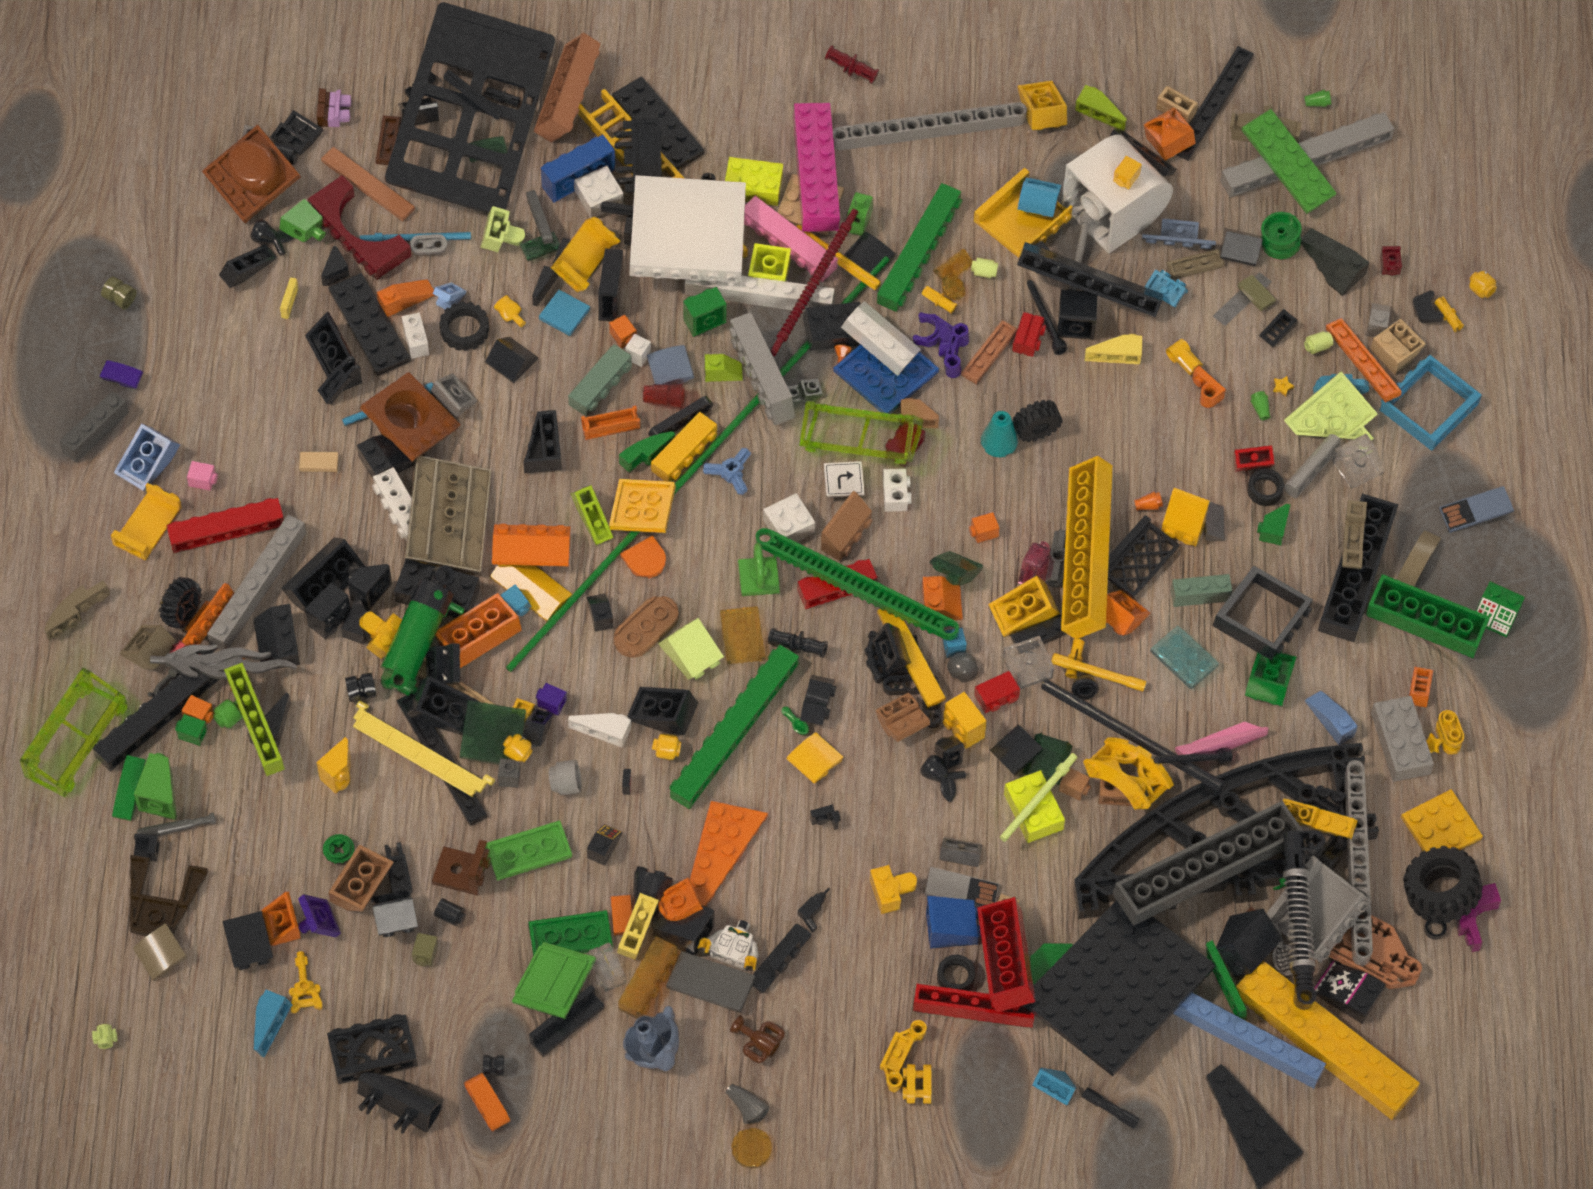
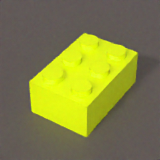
[725,157,783,206]
[1004,770,1065,843]

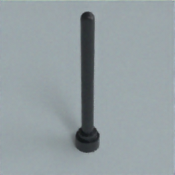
[1027,280,1068,355]
[1153,748,1233,764]

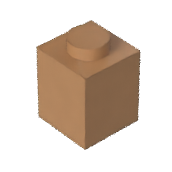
[1059,768,1091,801]

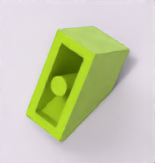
[705,354,743,382]

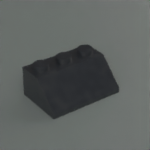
[253,604,300,670]

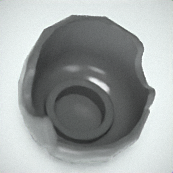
[947,652,978,683]

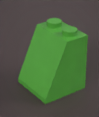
[134,753,177,820]

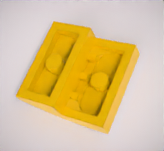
[786,732,843,784]

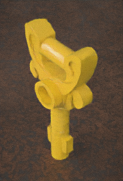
[289,951,323,1014]

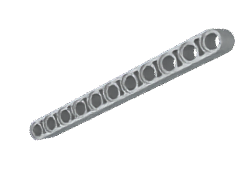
[833,102,1027,150]
[1344,760,1373,966]

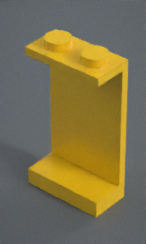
[551,216,620,292]
[111,483,182,561]

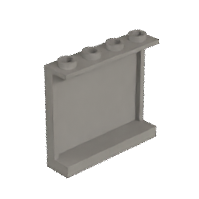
[1267,856,1371,963]

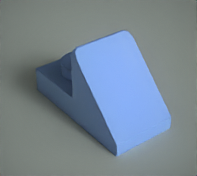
[433,282,466,309]

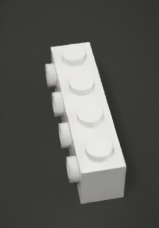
[372,467,411,542]

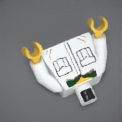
[697,920,759,971]

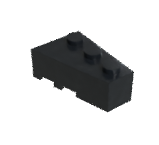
[523,410,562,473]

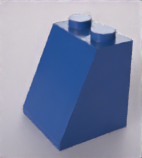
[926,896,981,949]

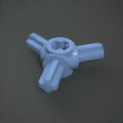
[703,448,751,495]

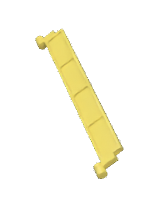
[353,700,495,797]

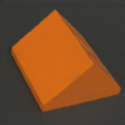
[261,892,301,946]

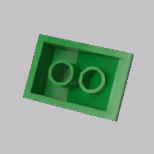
[1245,652,1297,706]

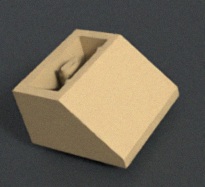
[1370,319,1426,375]

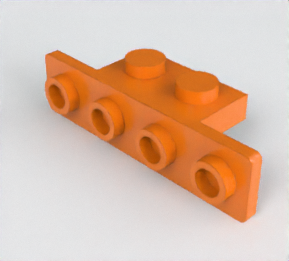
[182,583,235,646]

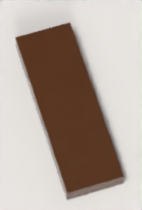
[375,115,401,165]

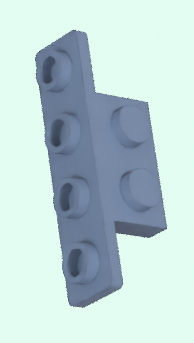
[1142,219,1216,249]

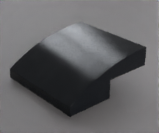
[270,110,324,156]
[844,231,895,274]
[426,643,460,685]
[990,724,1043,776]

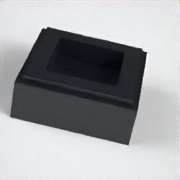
[622,769,631,795]

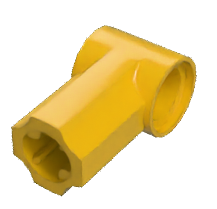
[1166,339,1203,375]

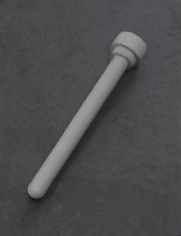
[1069,211,1094,291]

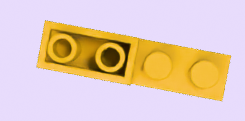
[1283,798,1358,839]

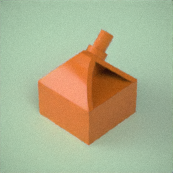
[1144,107,1196,161]

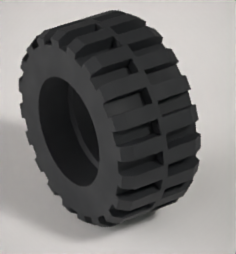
[1403,846,1483,923]

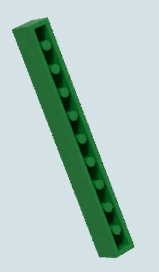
[669,645,799,810]

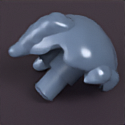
[623,1006,679,1071]

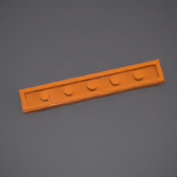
[1326,318,1402,403]

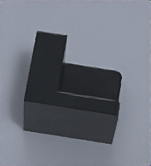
[134,833,160,861]

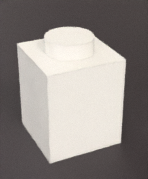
[625,334,651,367]

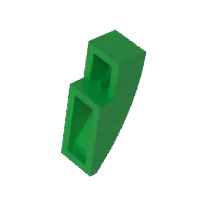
[619,432,675,473]
[112,755,146,821]

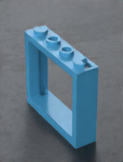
[1380,355,1482,451]

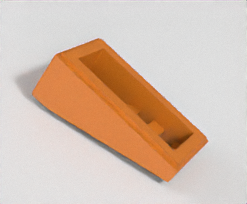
[1409,667,1433,707]

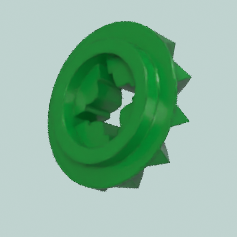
[323,834,354,864]

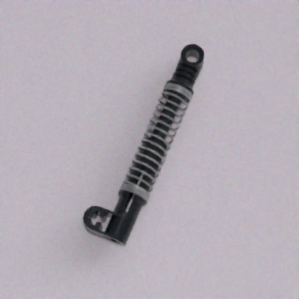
[1283,831,1325,1010]

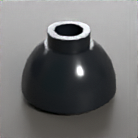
[1072,674,1099,699]

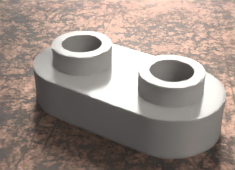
[410,234,447,255]

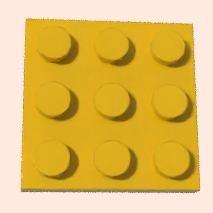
[609,479,676,533]
[1401,789,1483,852]

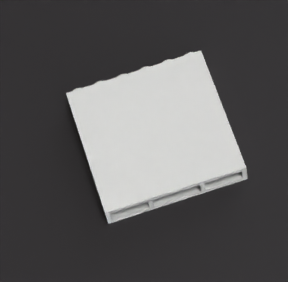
[629,175,746,283]

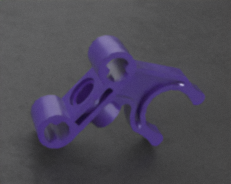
[913,312,970,378]

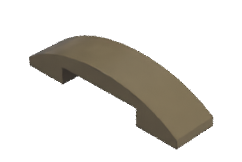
[1342,500,1367,569]
[1396,530,1441,587]

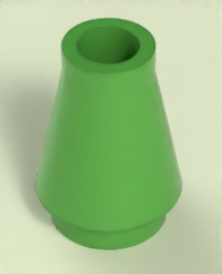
[1304,89,1331,107]
[1250,391,1271,420]

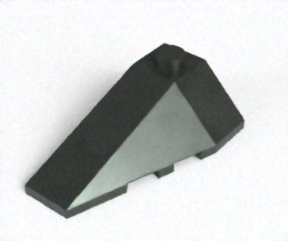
[1301,228,1369,296]

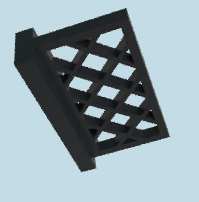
[1108,515,1180,599]

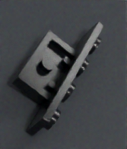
[753,924,811,993]

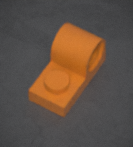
[1192,366,1226,408]

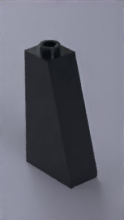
[598,248,623,321]

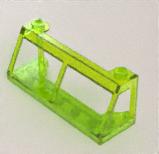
[799,401,924,465]
[19,668,128,797]

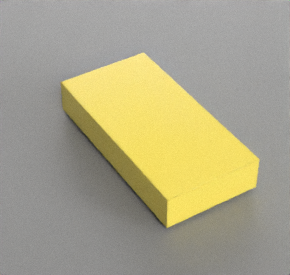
[280,277,298,319]

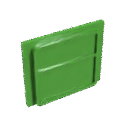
[512,942,596,1019]

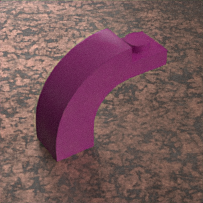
[1457,883,1501,952]

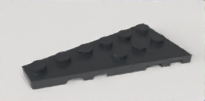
[1205,1064,1303,1189]

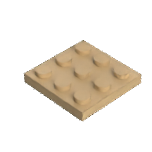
[777,174,844,235]

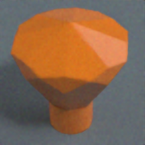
[834,344,852,364]

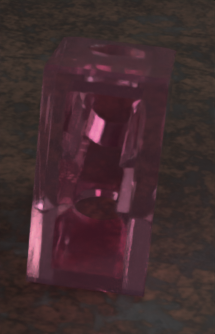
[1018,541,1051,584]

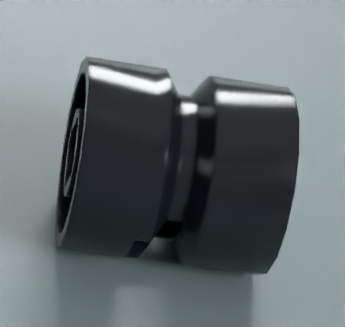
[345,672,376,702]

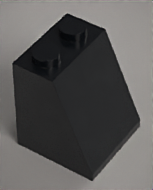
[1057,289,1098,340]
[652,906,714,956]
[1216,909,1282,977]
[222,911,273,971]

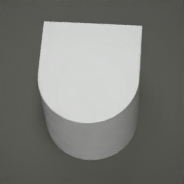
[1061,135,1173,254]

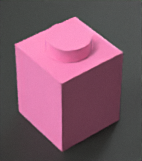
[187,461,218,491]

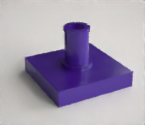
[298,894,341,938]

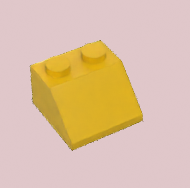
[316,737,351,794]

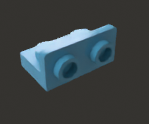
[1144,270,1188,308]

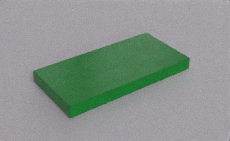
[528,910,613,956]
[1206,940,1247,1021]

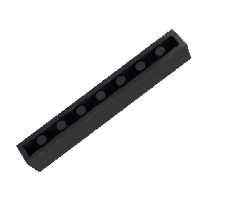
[1017,242,1163,317]
[92,652,225,772]

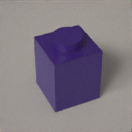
[536,683,567,716]

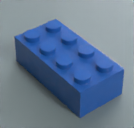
[541,135,615,203]

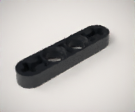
[648,396,713,437]

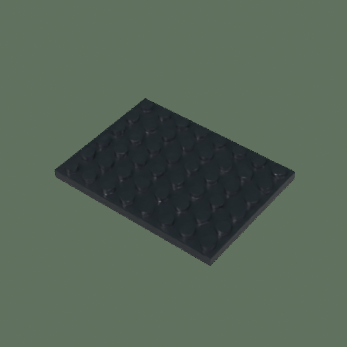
[1022,900,1216,1076]

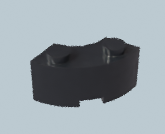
[800,675,837,725]

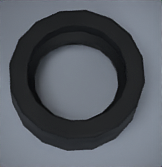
[1247,468,1284,506]
[937,954,976,991]

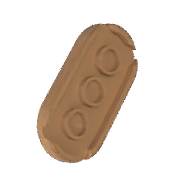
[614,596,679,658]

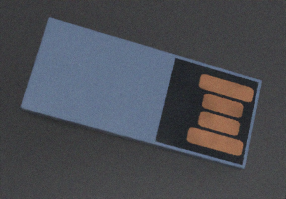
[1439,486,1514,533]

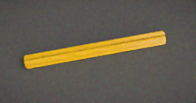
[796,225,881,290]

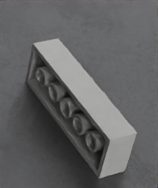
[729,312,795,425]

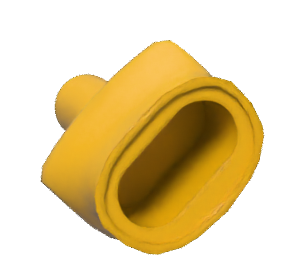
[494,295,526,327]

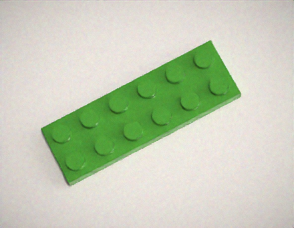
[1241,109,1337,214]

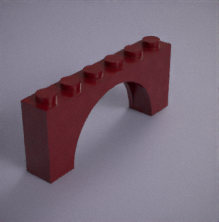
[307,175,412,280]

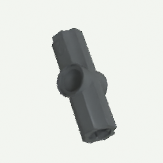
[1045,529,1066,588]

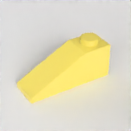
[1084,334,1142,364]
[617,893,659,960]

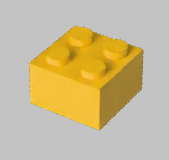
[943,691,987,749]

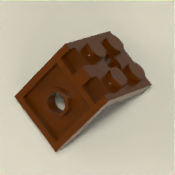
[432,839,491,896]

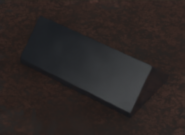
[305,312,362,392]

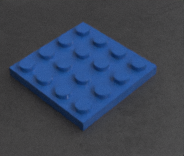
[833,344,939,417]

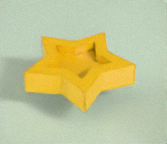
[1273,376,1294,397]
[1426,733,1443,754]

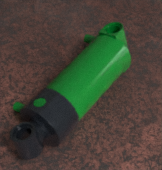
[380,565,464,696]

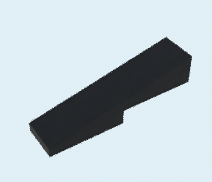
[532,238,571,306]

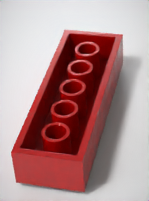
[977,897,1036,1012]

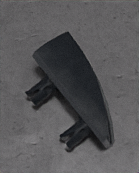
[357,1073,444,1134]

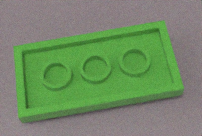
[487,820,572,881]

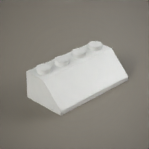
[841,301,921,376]

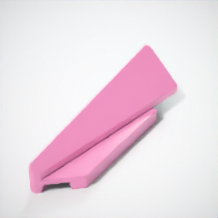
[1175,722,1268,762]

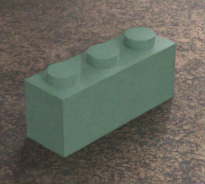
[1170,574,1232,607]

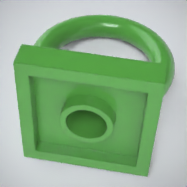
[738,543,780,596]

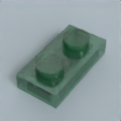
[520,231,560,262]

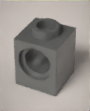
[498,758,521,788]

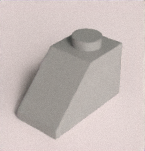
[1366,303,1390,337]

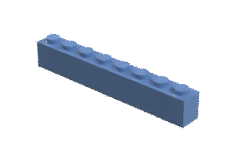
[1173,993,1326,1089]

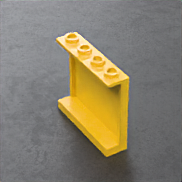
[974,168,1073,258]

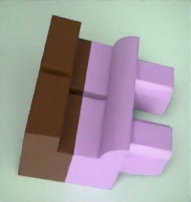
[317,88,351,127]

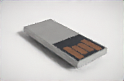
[924,867,999,907]

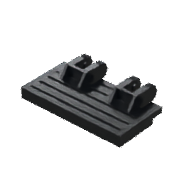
[614,119,662,193]

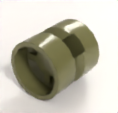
[101,276,137,310]

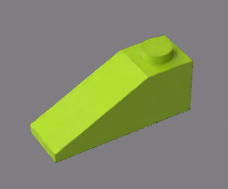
[1075,85,1127,131]
[570,485,614,545]

